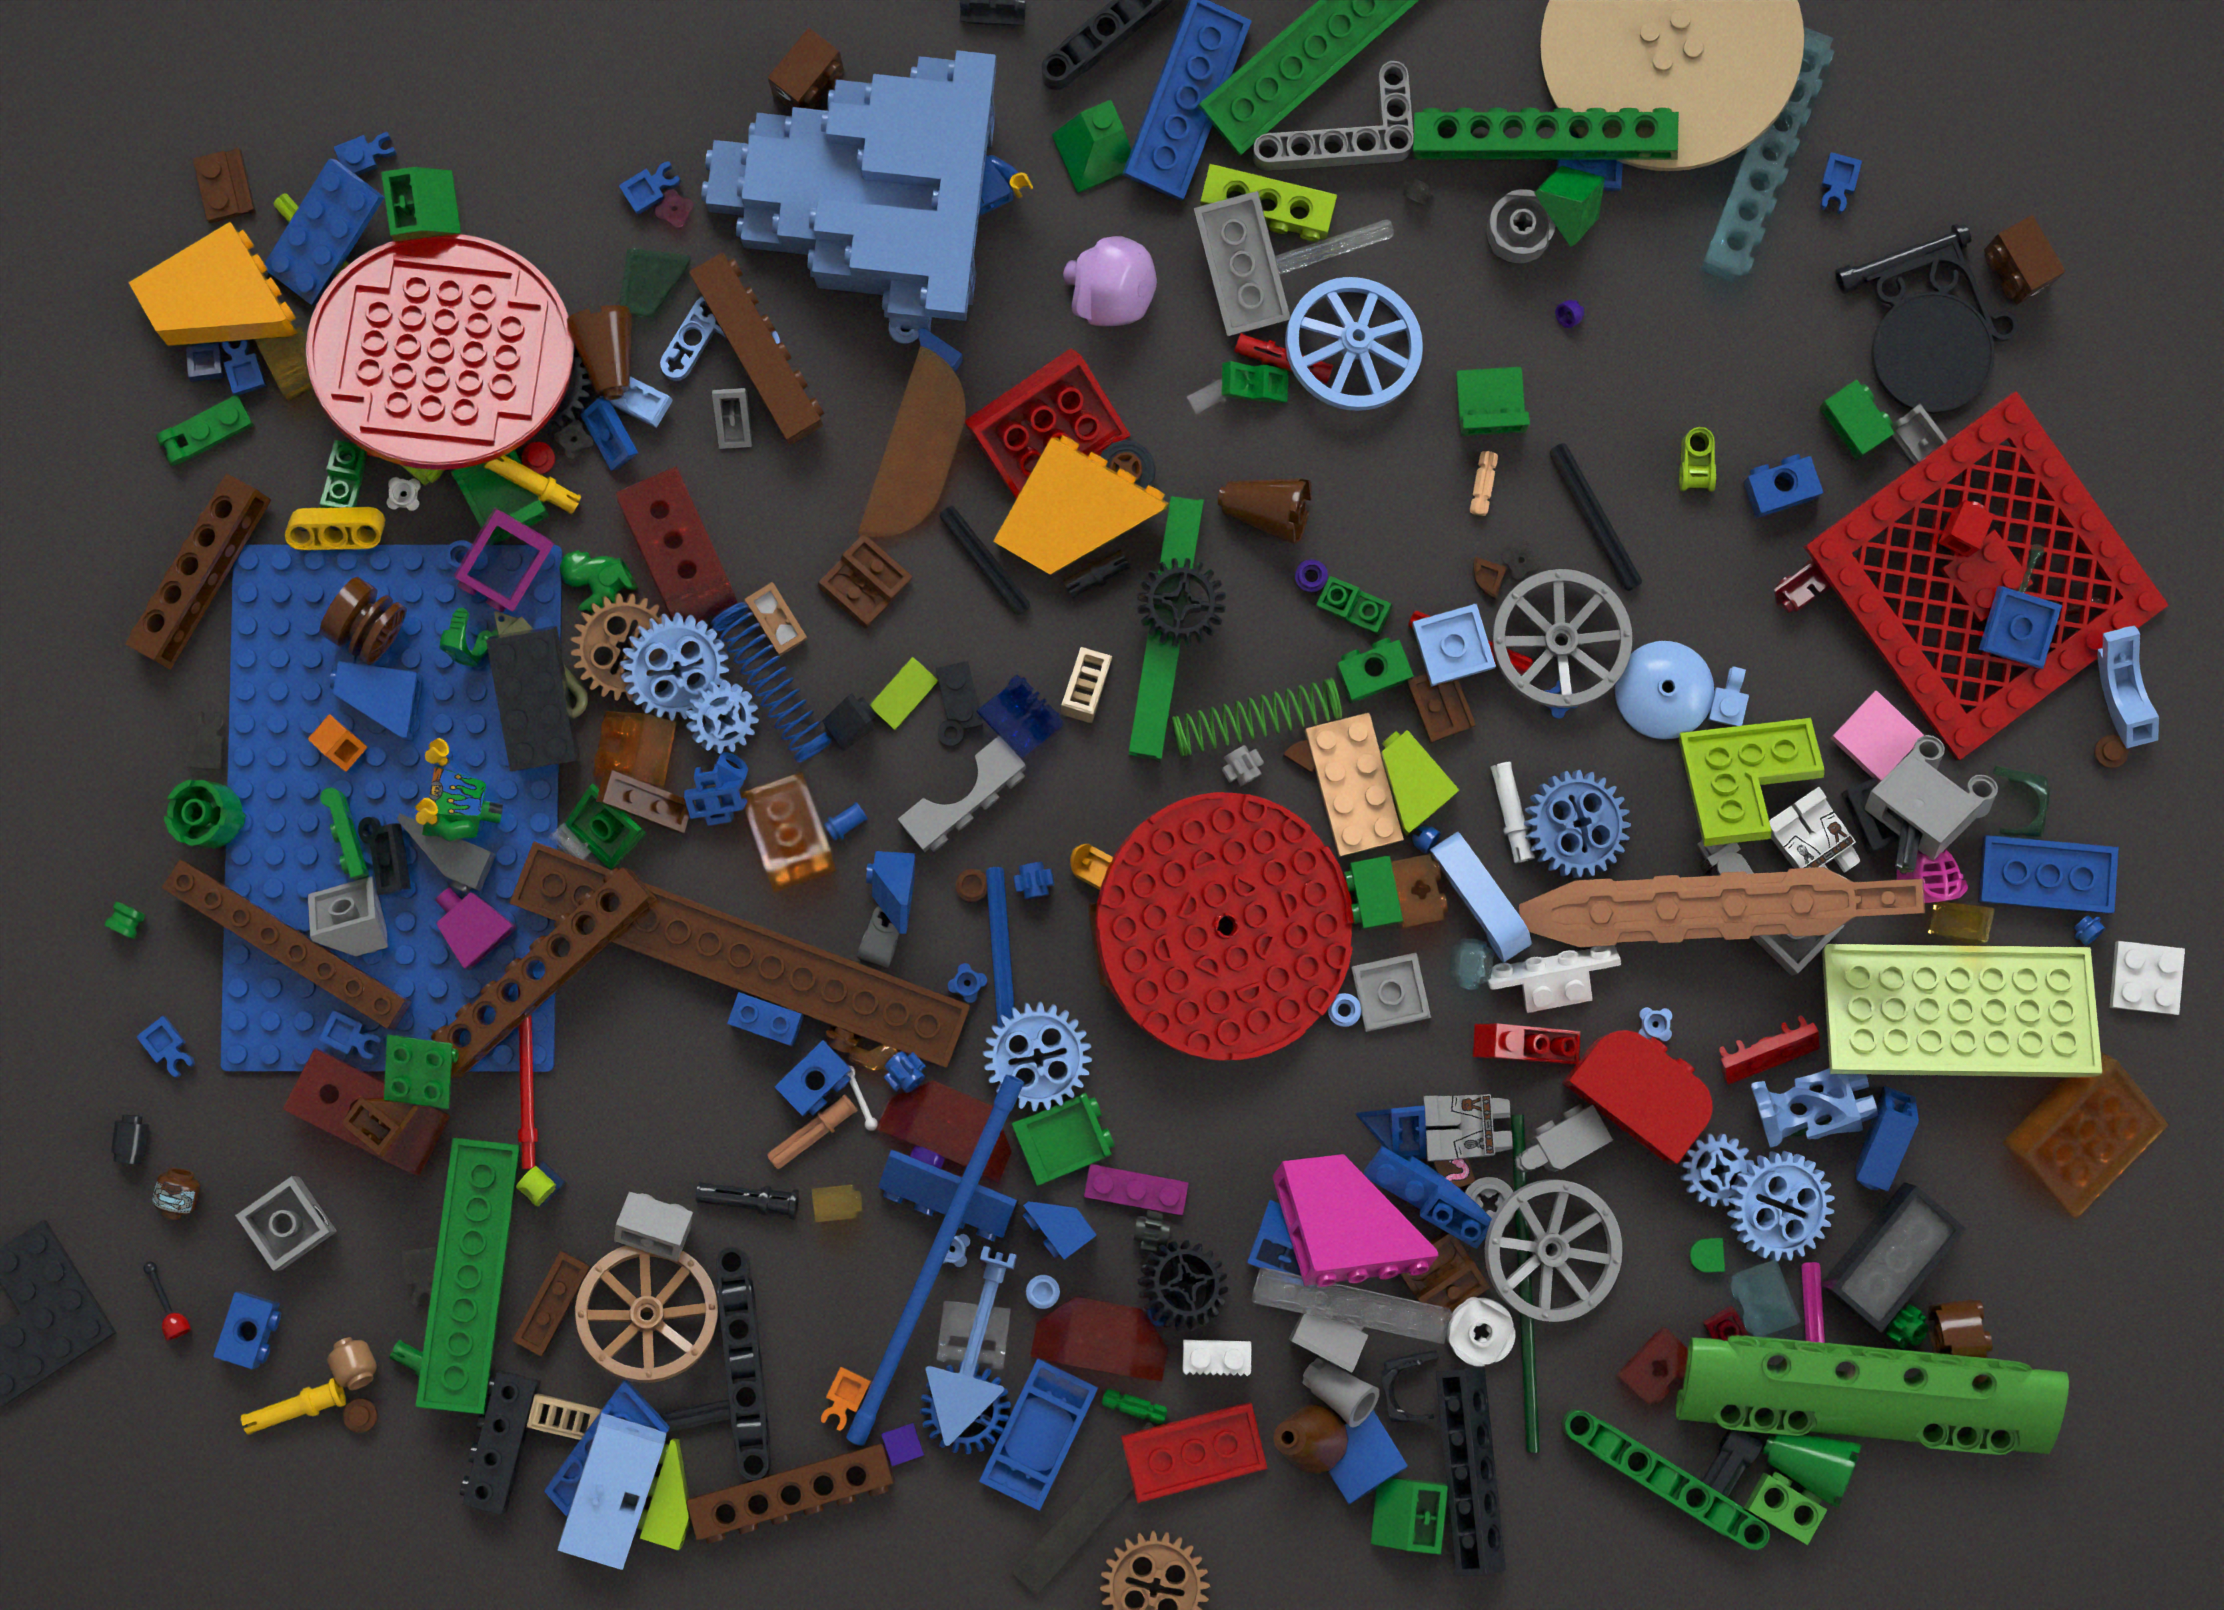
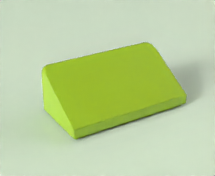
[870,657,939,730]

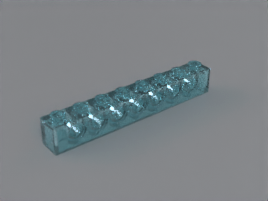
[1700,26,1835,284]

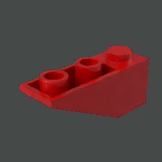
[1473,1023,1580,1064]

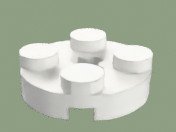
[1446,1297,1515,1366]

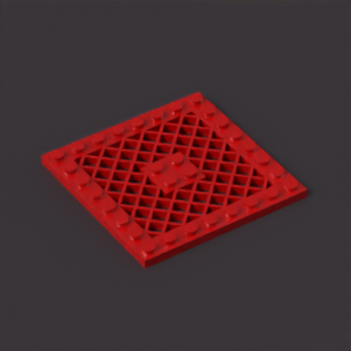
[1803,391,2168,761]

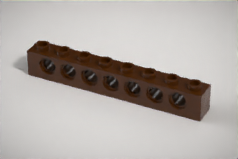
[161,859,412,1030]
[430,867,657,1078]

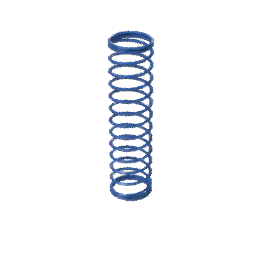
[710,602,832,762]

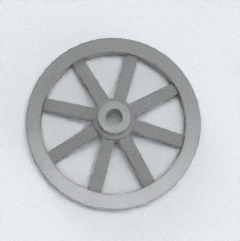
[1492,569,1632,708]
[1485,1179,1622,1322]

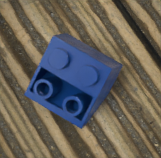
[1246,1200,1311,1287]
[1023,1201,1097,1260]

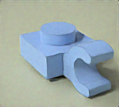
[1708,667,1749,727]

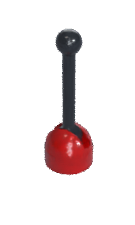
[143,1261,192,1341]

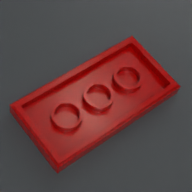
[1120,1402,1268,1503]

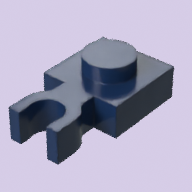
[186,342,224,382]

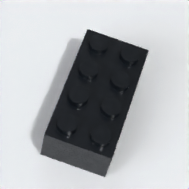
[486,625,580,771]

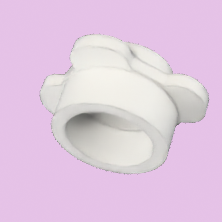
[387,477,421,511]

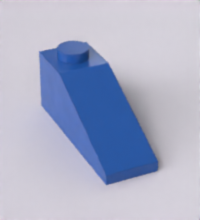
[866,851,915,934]

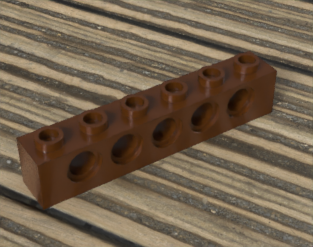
[125,473,271,670]
[686,1442,895,1544]

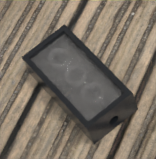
[1821,1182,1966,1332]

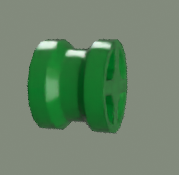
[104,901,146,939]

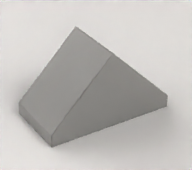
[712,388,752,449]

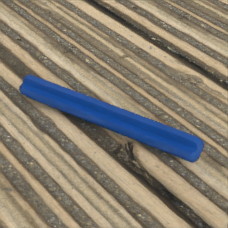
[986,867,1014,1028]

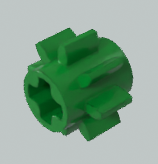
[1886,1304,1928,1349]

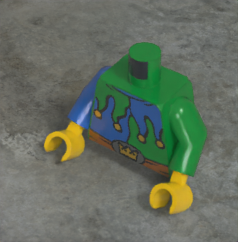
[415,738,503,842]

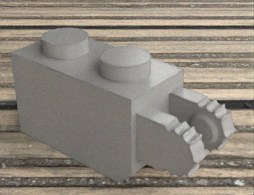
[1515,1104,1613,1172]

